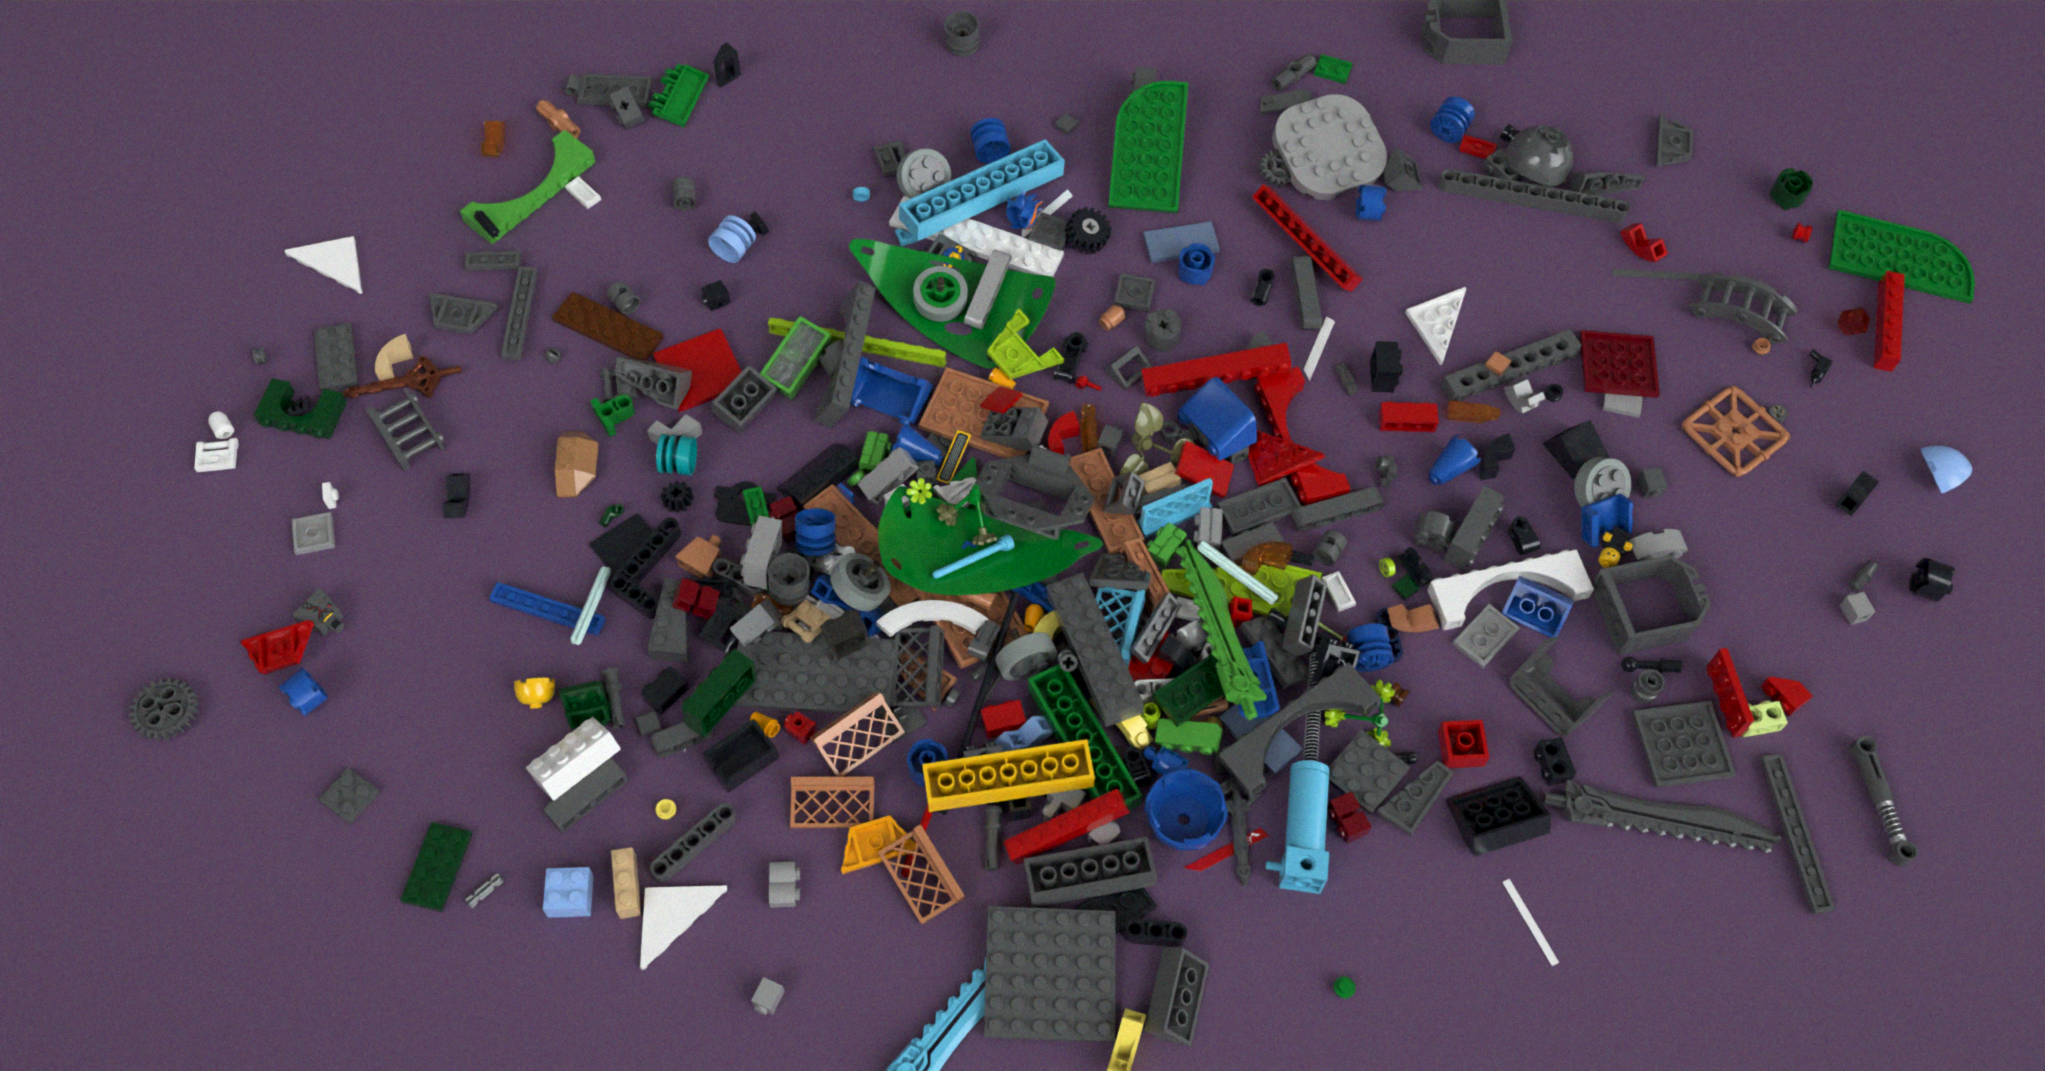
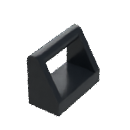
[713,42,741,87]

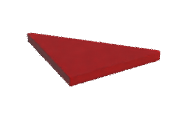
[1248,430,1325,487]

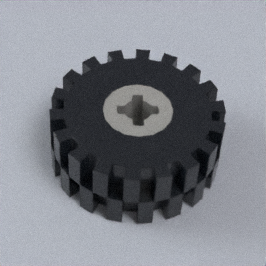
[1065,207,1112,254]

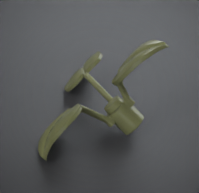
[1120,402,1195,476]

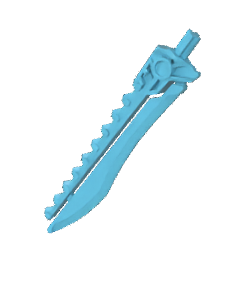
[885,957,986,1071]

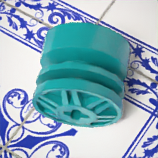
[656,434,697,476]

